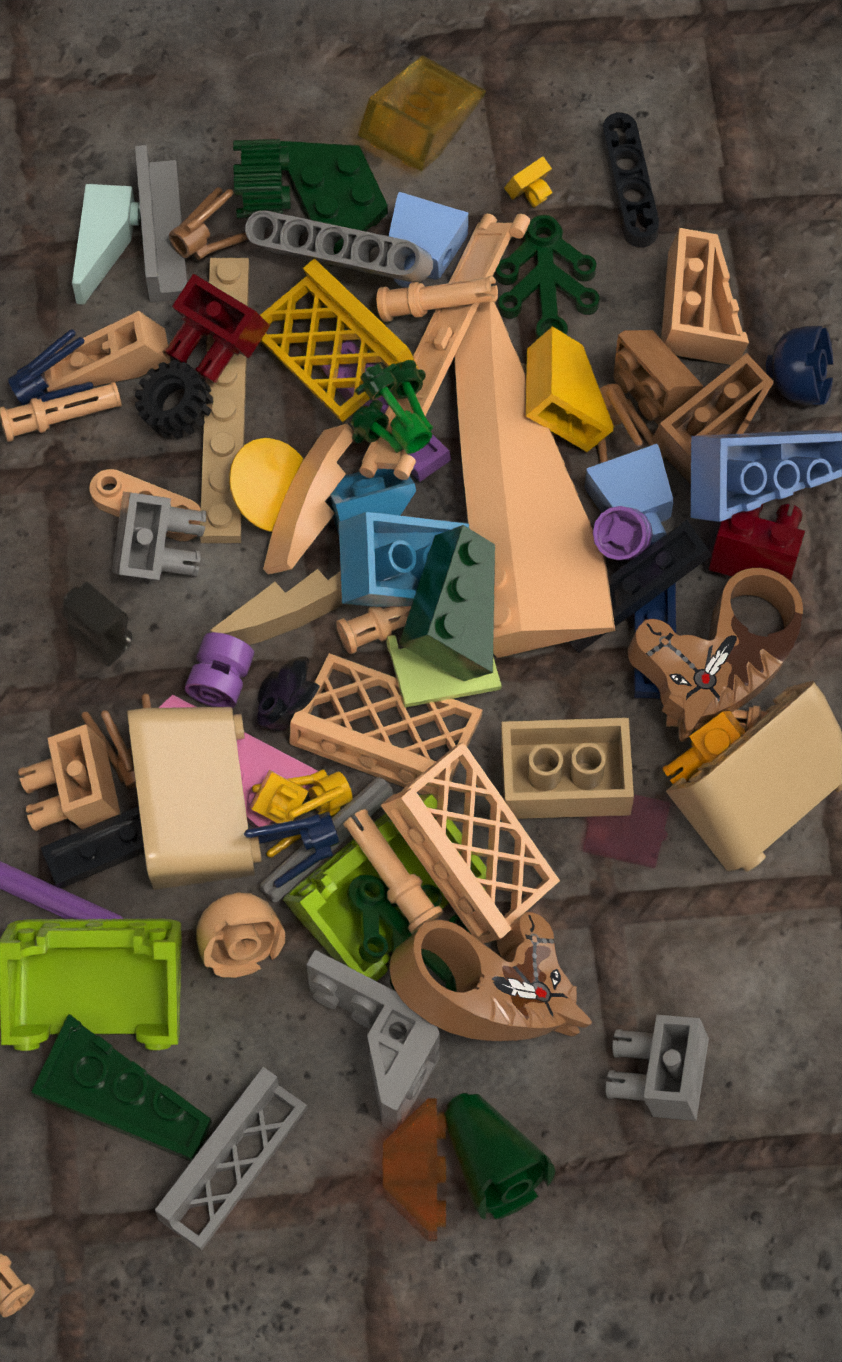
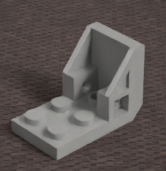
[306,950,440,1134]

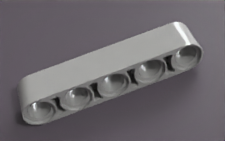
[245,211,433,282]

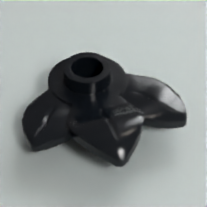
[257,656,320,732]

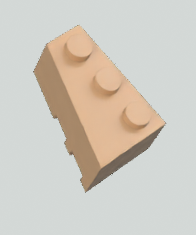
[661,228,749,365]

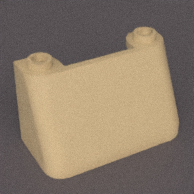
[666,681,842,872]
[127,707,262,890]

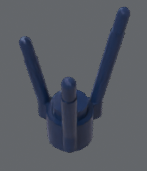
[8,329,94,405]
[244,811,340,888]

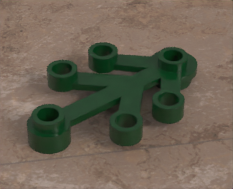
[496,215,600,340]
[347,874,471,992]

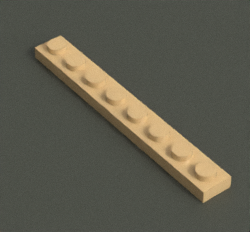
[200,258,250,543]

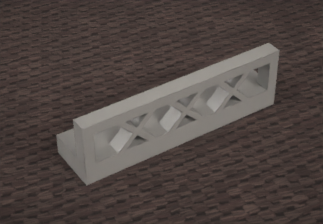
[135,145,187,303]
[155,1067,308,1251]

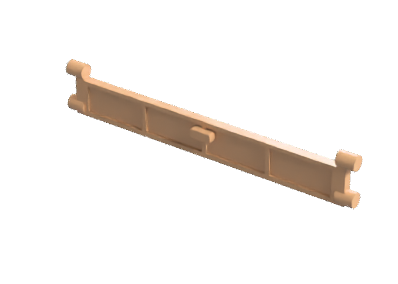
[359,213,530,480]

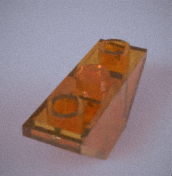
[383,1098,446,1241]

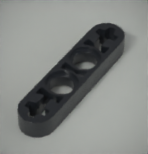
[602,112,659,248]

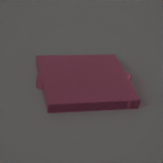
[583,794,671,869]

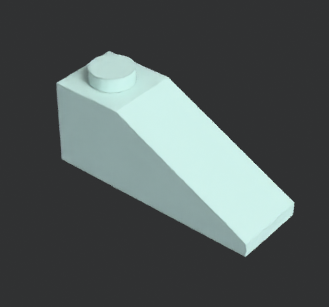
[72,184,141,304]

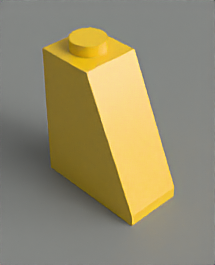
[526,326,613,452]

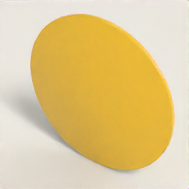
[229,438,304,532]

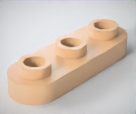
[89,469,201,541]

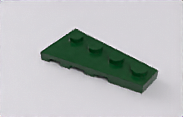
[31,1014,212,1162]

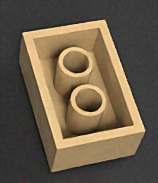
[501,718,634,819]

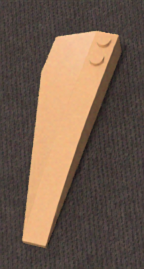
[455,302,615,658]

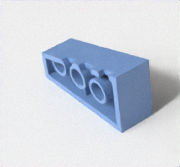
[691,430,842,522]

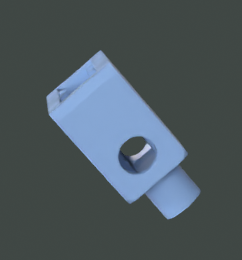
[389,192,468,288]
[585,444,673,542]

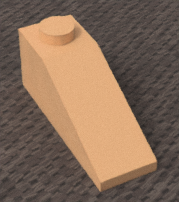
[44,311,171,392]

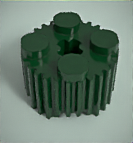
[233,139,291,219]

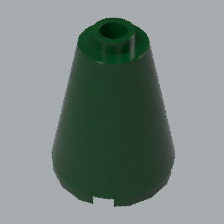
[443,1093,556,1219]

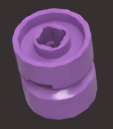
[593,506,653,560]
[185,632,254,709]

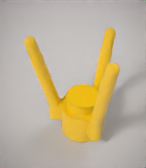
[252,769,353,858]

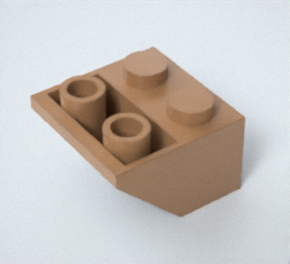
[613,330,703,426]

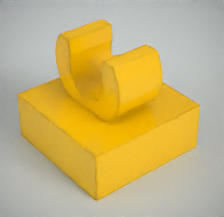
[504,157,552,208]
[249,770,309,823]

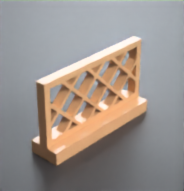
[290,653,483,800]
[381,742,560,944]

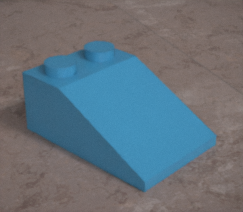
[339,512,469,607]

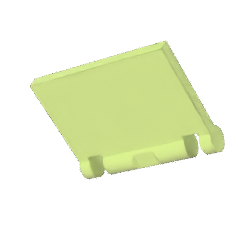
[386,635,502,708]

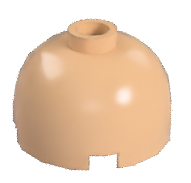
[196,893,285,978]

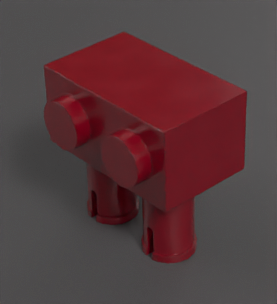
[164,273,270,384]
[709,504,805,582]

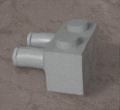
[112,491,206,580]
[606,1015,709,1121]

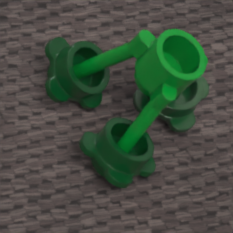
[351,360,433,454]

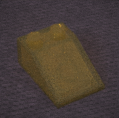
[358,55,486,172]

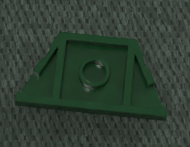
[280,141,388,267]

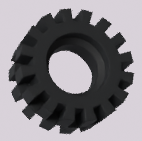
[134,360,213,439]

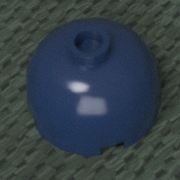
[766,326,833,405]

